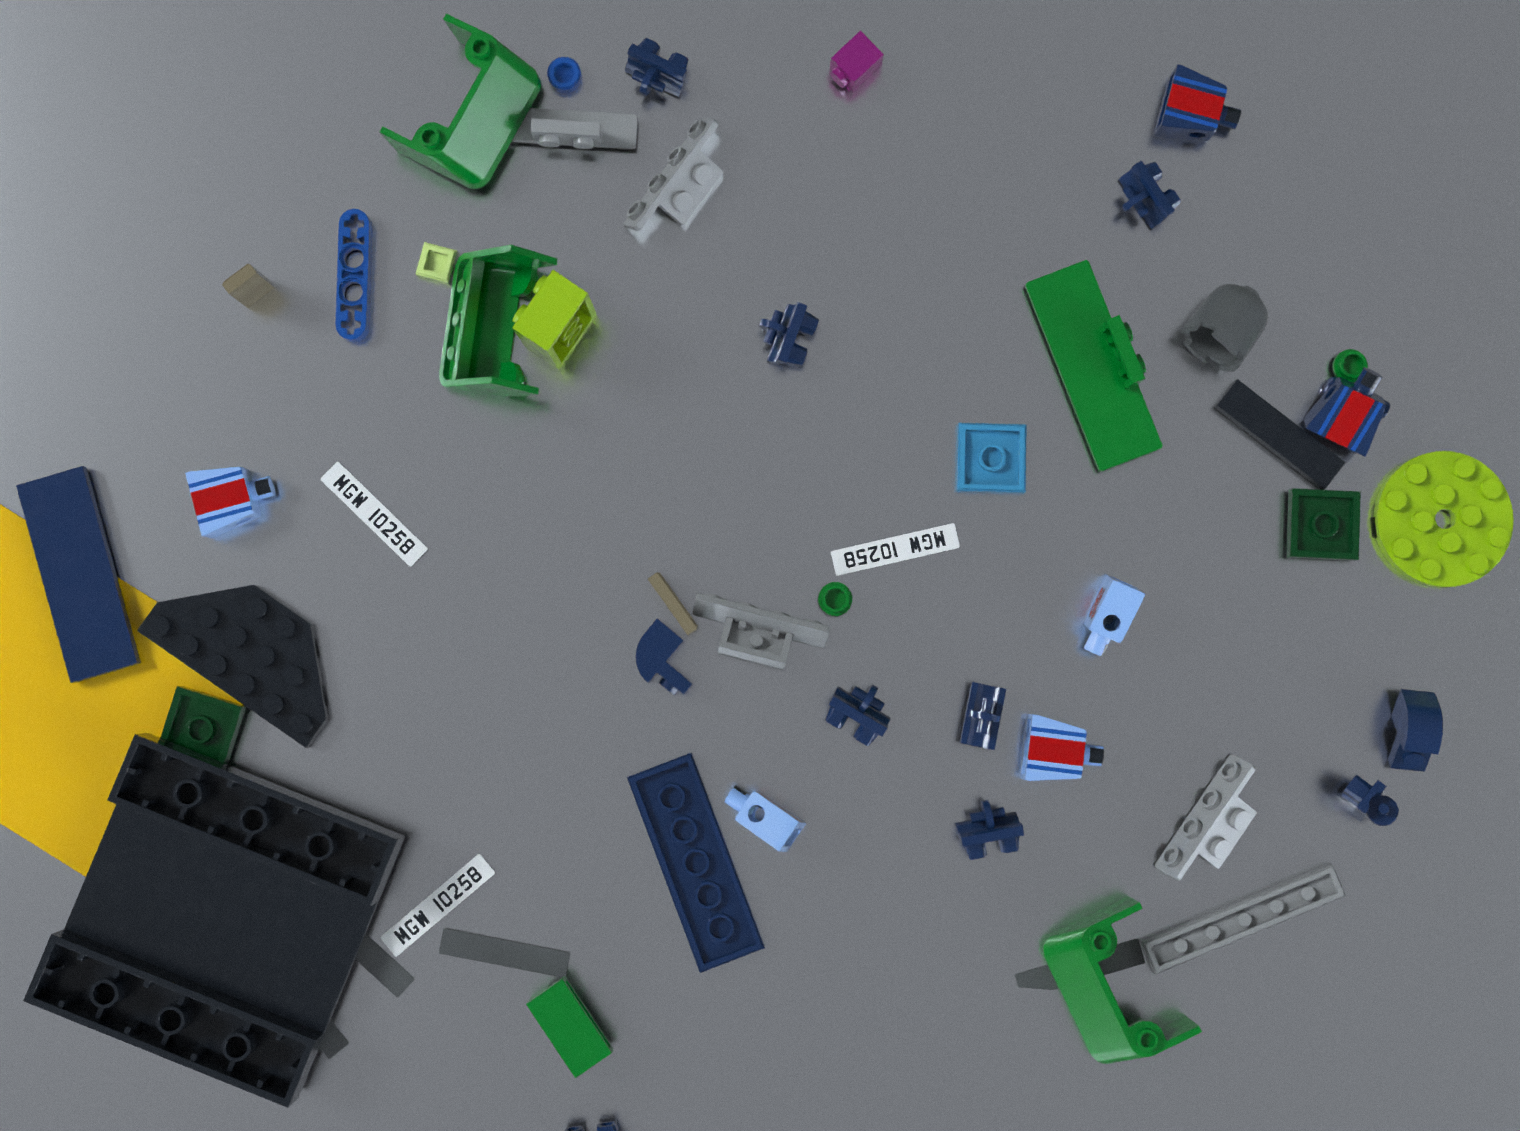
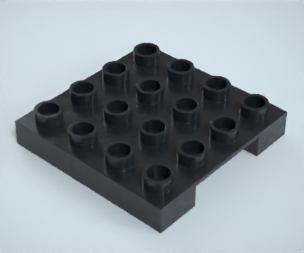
[23,733,405,1108]

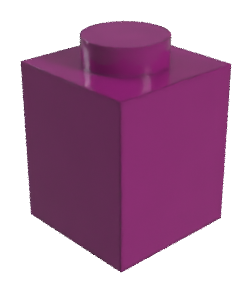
[830,30,884,93]

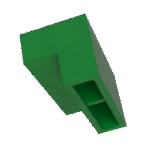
[526,976,613,1078]

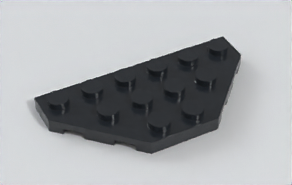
[137,585,329,748]

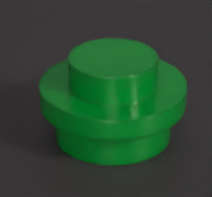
[1332,349,1368,383]
[818,582,852,616]

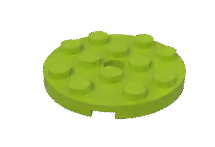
[1373,451,1514,588]

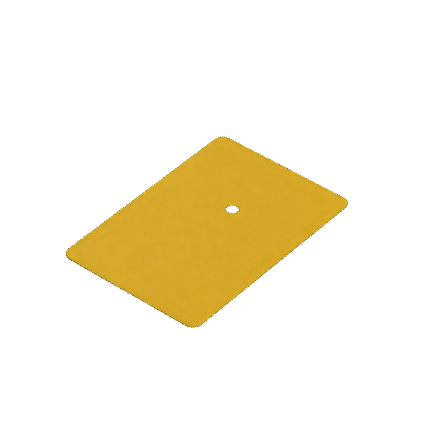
[0,504,243,877]

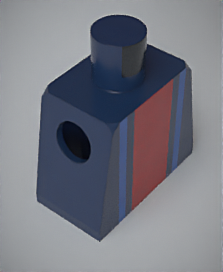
[1154,64,1241,141]
[1303,367,1386,457]

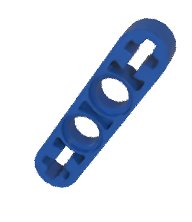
[335,209,373,343]

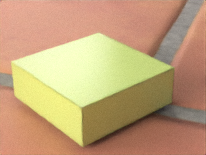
[416,242,459,285]

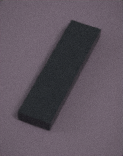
[1214,379,1346,490]

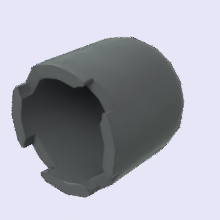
[1180,284,1268,372]

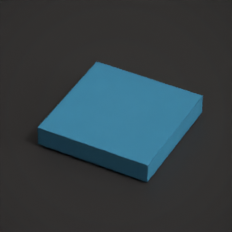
[956,423,1027,494]

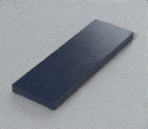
[16,466,141,683]
[627,752,765,973]

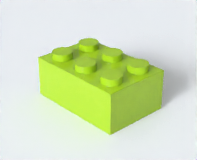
[512,270,597,370]

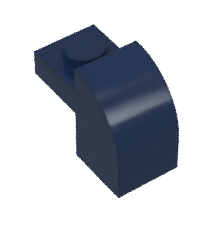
[636,618,693,696]
[1388,689,1443,772]

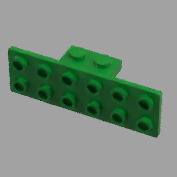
[1025,260,1163,472]

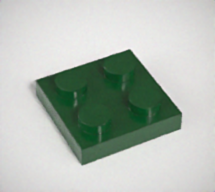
[1286,488,1361,561]
[160,686,246,765]

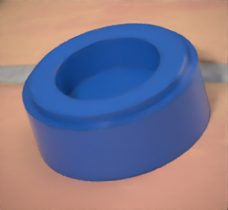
[547,57,582,93]

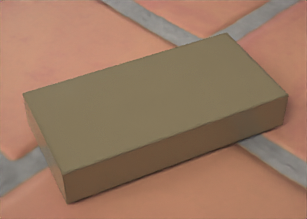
[221,263,274,308]
[648,572,698,636]

